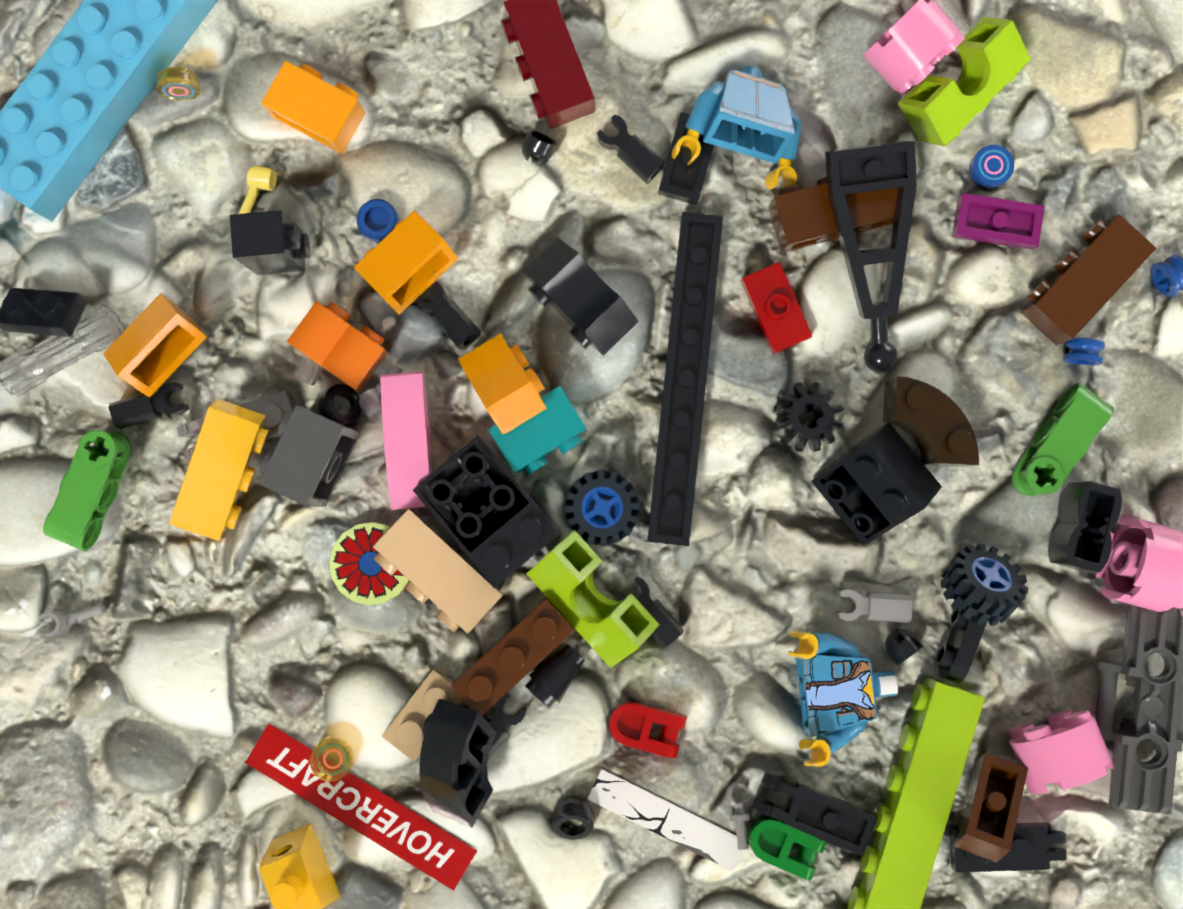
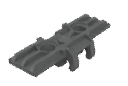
[1095,604,1183,815]

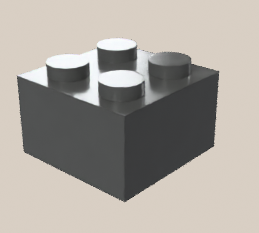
[259,405,360,507]

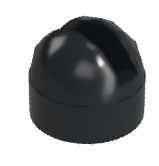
[521,130,557,165]
[885,629,924,665]

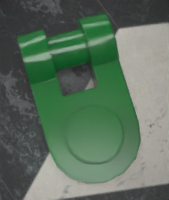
[748,815,827,881]

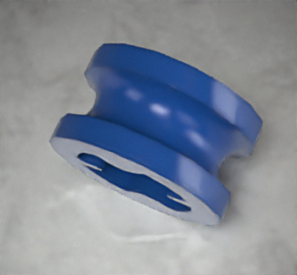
[1151,255,1183,297]
[1063,338,1105,366]

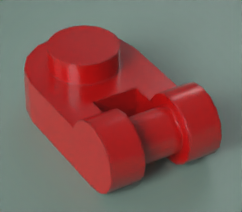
[609,701,687,758]

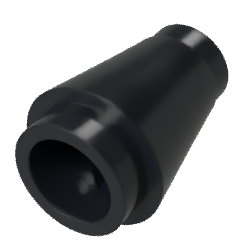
[525,644,585,709]

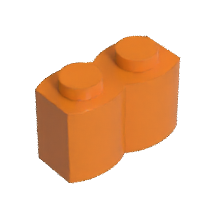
[286,301,388,393]

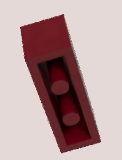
[500,0,595,129]

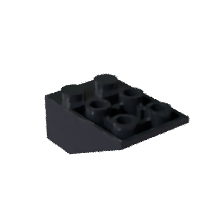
[413,435,561,588]

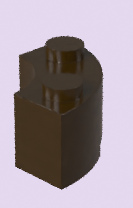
[883,376,979,467]

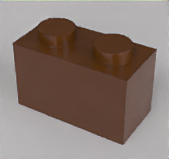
[954,752,1028,862]

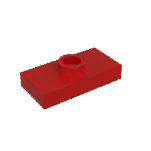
[740,262,813,355]

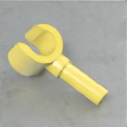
[238,166,277,214]

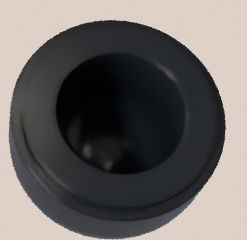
[317,384,361,425]
[552,796,594,840]

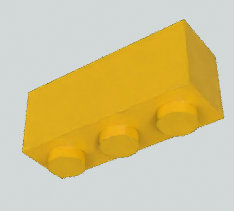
[169,398,269,541]

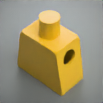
[259,823,341,909]

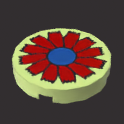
[329,522,410,606]

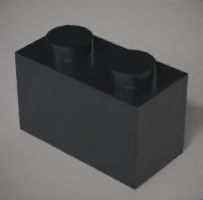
[230,210,310,275]

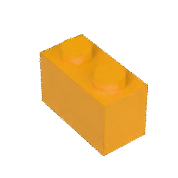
[261,61,366,155]
[354,210,459,315]
[103,293,207,398]
[458,333,547,435]

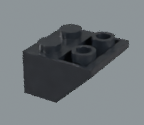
[811,422,942,546]

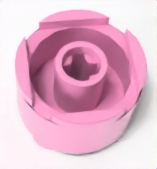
[862,0,965,96]
[1096,517,1183,612]
[1008,709,1115,794]

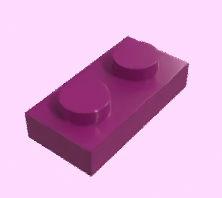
[952,193,1045,250]

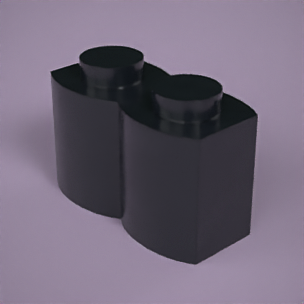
[1048,481,1122,573]

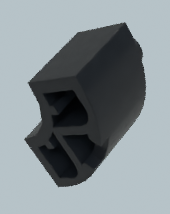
[522,237,639,356]
[419,698,497,828]

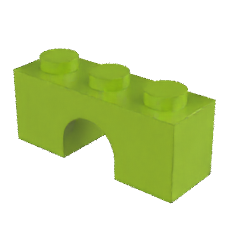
[898,17,1031,147]
[526,530,659,668]

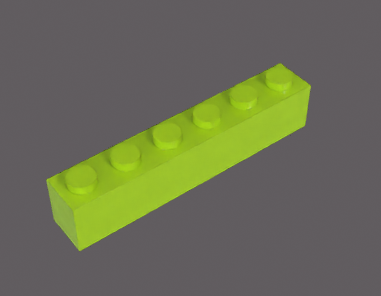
[848,676,985,909]

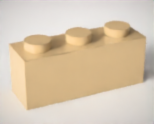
[372,509,503,634]

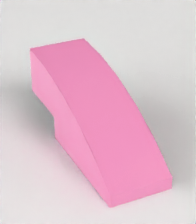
[380,372,434,510]

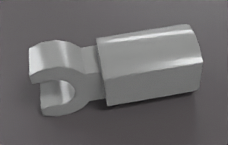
[836,588,913,623]

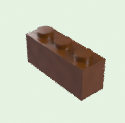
[768,176,898,254]
[1020,214,1157,345]
[450,597,575,715]

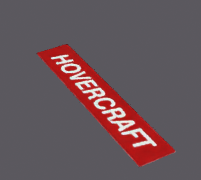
[245,723,477,891]

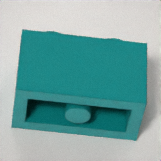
[488,386,587,476]

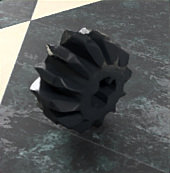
[772,382,843,452]

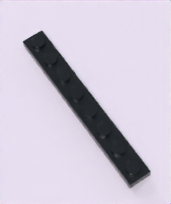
[647,212,723,546]

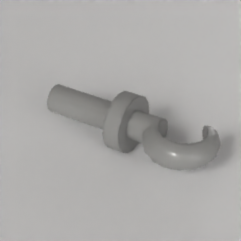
[726,781,751,850]

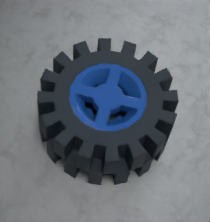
[564,470,640,546]
[940,543,1028,626]

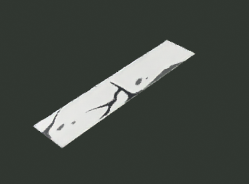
[587,769,743,871]

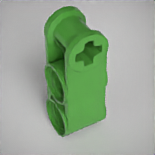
[1011,383,1114,496]
[43,430,132,552]

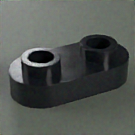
[935,608,987,684]

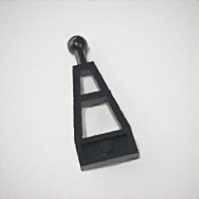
[825,141,917,373]

